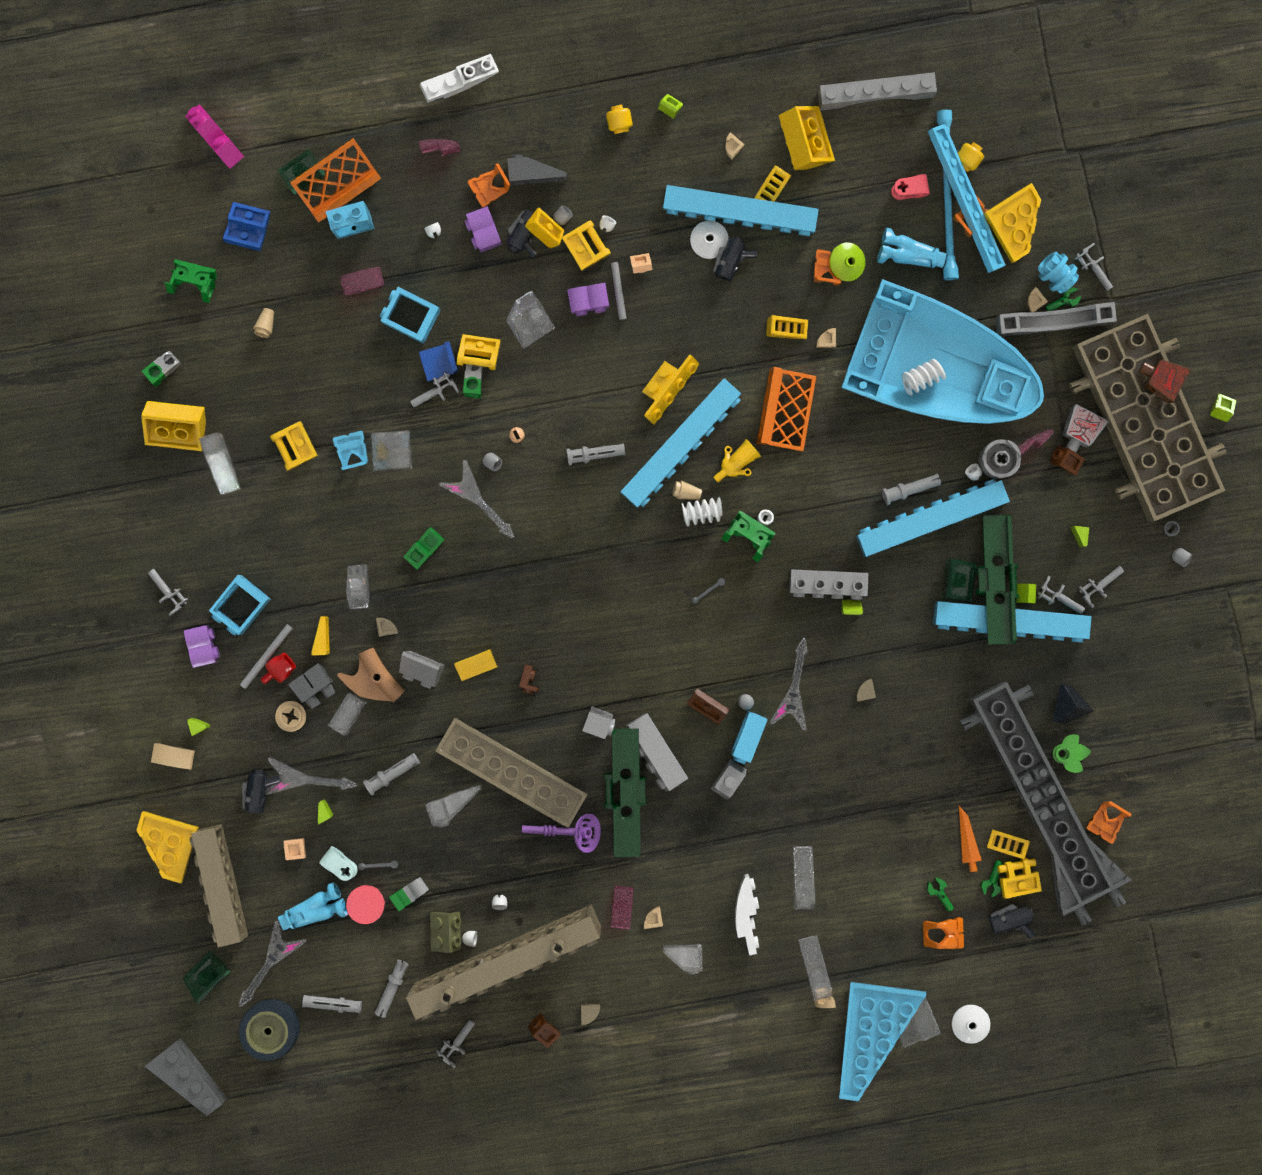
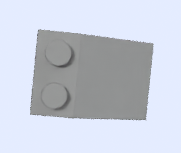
[399,651,445,689]

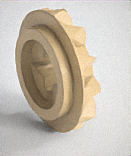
[275,701,306,732]

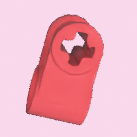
[891,174,930,200]

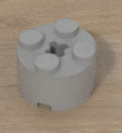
[978,439,1021,479]

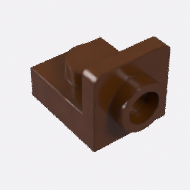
[1049,446,1085,476]
[519,664,539,694]
[528,1014,561,1048]

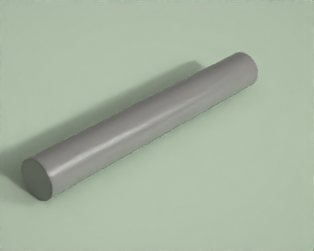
[611,262,627,320]

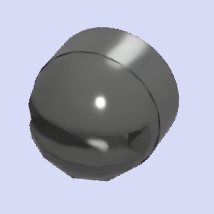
[1163,521,1180,537]

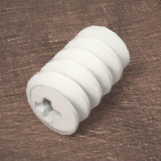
[902,359,946,396]
[682,497,723,526]

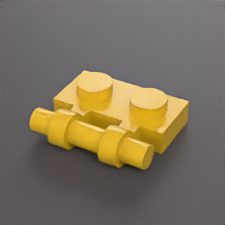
[997,858,1042,899]

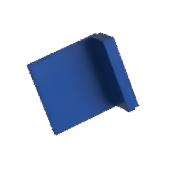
[419,342,459,381]

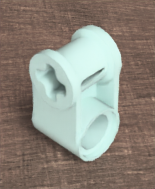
[319,846,358,881]

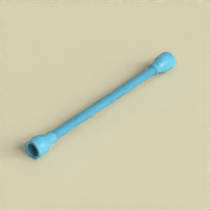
[937,110,959,280]

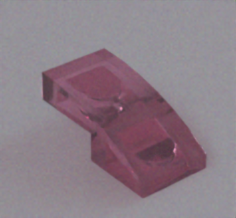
[418,139,461,156]
[340,266,384,295]
[1018,429,1054,455]
[611,886,634,929]

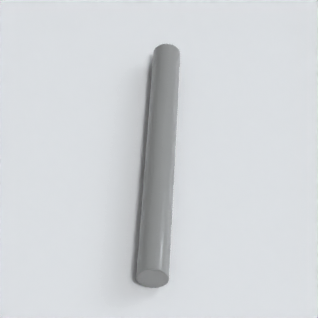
[240,624,293,689]

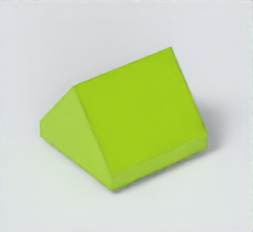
[658,94,683,119]
[1016,584,1036,603]
[187,718,210,736]

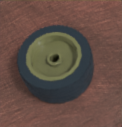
[239,999,300,1061]

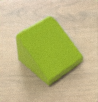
[1210,394,1236,422]
[1071,526,1089,547]
[841,600,863,615]
[318,800,333,824]

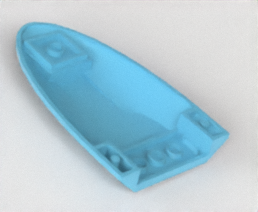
[841,279,1044,424]

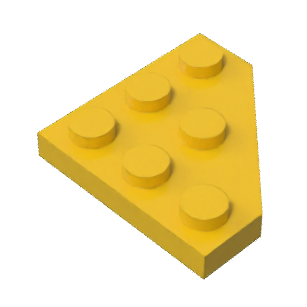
[983,183,1041,263]
[137,811,199,883]

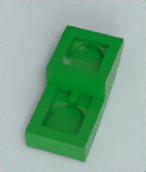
[403,527,445,570]

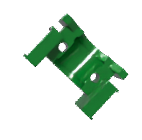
[165,259,217,303]
[721,511,775,562]

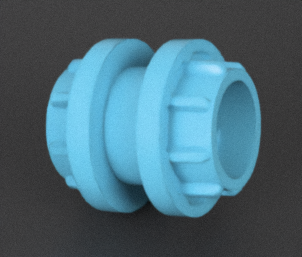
[1038,252,1079,293]

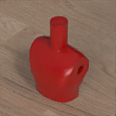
[261,653,296,684]

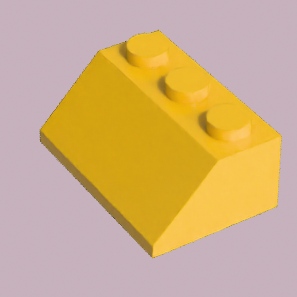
[779,106,835,170]
[141,401,206,451]

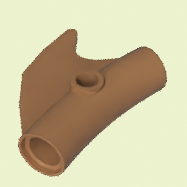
[337,647,405,703]

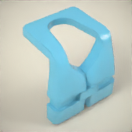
[333,431,368,470]

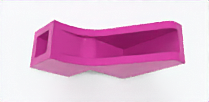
[185,104,244,169]

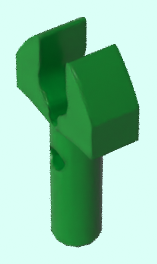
[1045,287,1081,311]
[980,860,1003,897]
[927,877,954,912]

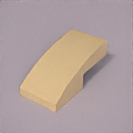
[151,743,195,769]

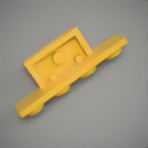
[642,355,699,424]

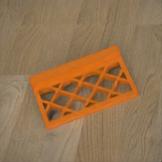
[290,138,381,223]
[756,367,816,452]

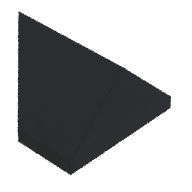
[1052,684,1094,724]

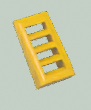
[754,165,791,202]
[766,315,808,339]
[311,616,330,655]
[987,829,1030,860]

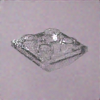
[506,291,555,349]
[371,431,412,471]

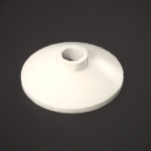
[690,221,728,259]
[952,1005,990,1043]

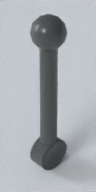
[691,578,725,604]
[358,860,398,870]

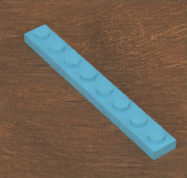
[928,124,1006,273]

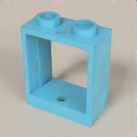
[326,201,374,239]
[380,287,441,344]
[209,575,271,635]
[731,710,768,764]

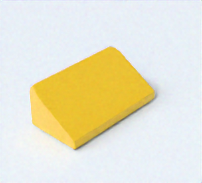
[525,208,564,248]
[454,649,497,681]

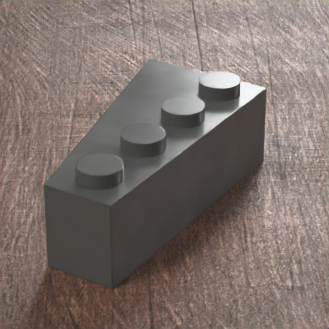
[145,1038,227,1116]

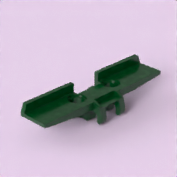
[975,515,1019,645]
[603,728,647,858]

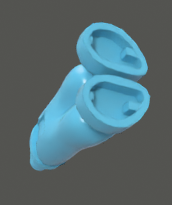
[877,227,947,268]
[278,882,348,930]

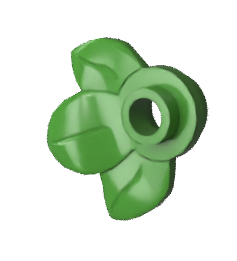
[1052,734,1091,773]

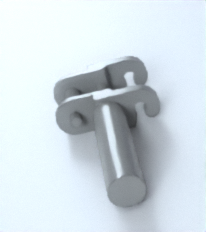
[1075,243,1113,291]
[411,372,460,407]
[1079,566,1124,608]
[148,569,188,616]
[1038,576,1085,614]
[436,1019,475,1068]

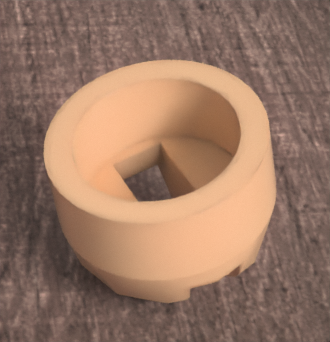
[509,427,525,443]

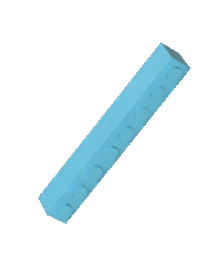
[663,185,819,236]
[621,378,741,508]
[856,479,1010,557]
[933,601,1092,643]

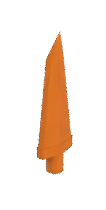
[959,806,982,872]

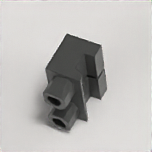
[288,663,336,709]

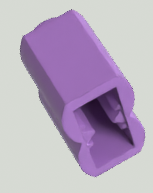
[465,206,502,252]
[568,283,609,316]
[184,625,220,668]

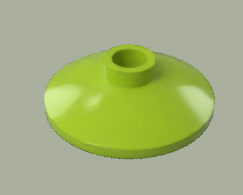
[829,243,865,281]

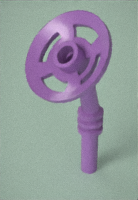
[522,814,601,853]

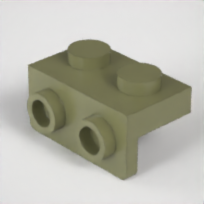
[430,912,462,953]

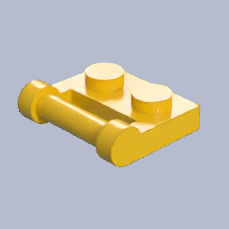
[562,220,611,271]
[457,334,500,370]
[270,421,318,471]

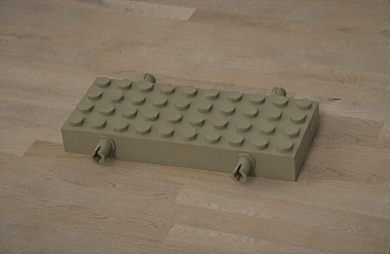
[1069,314,1227,522]
[406,904,601,1020]

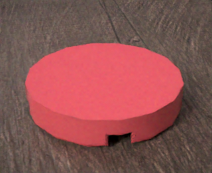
[346,885,385,924]

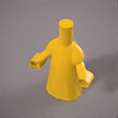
[713,439,761,483]

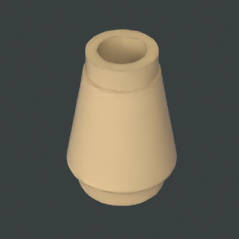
[253,308,274,338]
[672,480,702,500]

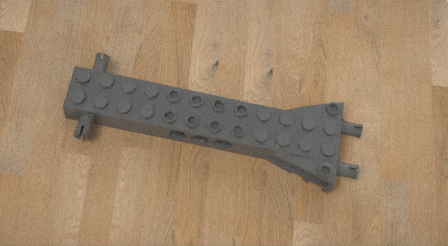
[959,682,1132,925]

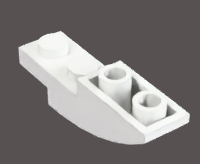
[420,54,499,103]
[735,874,759,955]

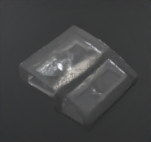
[899,998,941,1048]

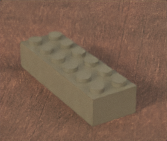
[190,824,248,947]

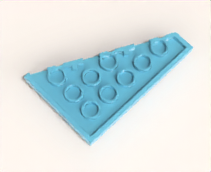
[839,982,926,1101]

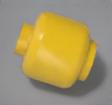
[606,105,633,134]
[958,142,984,172]

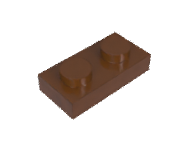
[687,689,729,725]

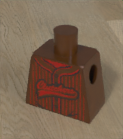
[1139,359,1191,404]

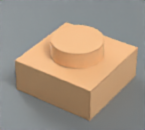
[630,253,652,273]
[284,838,306,860]

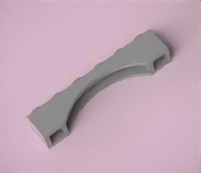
[818,72,937,111]
[995,302,1117,337]
[583,707,615,739]

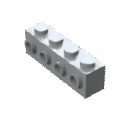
[789,570,868,600]
[625,713,688,791]

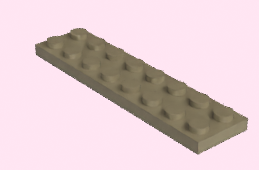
[436,718,588,828]

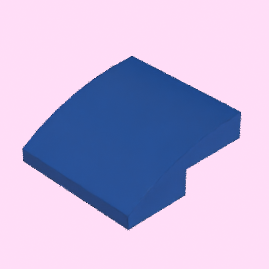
[223,202,270,251]

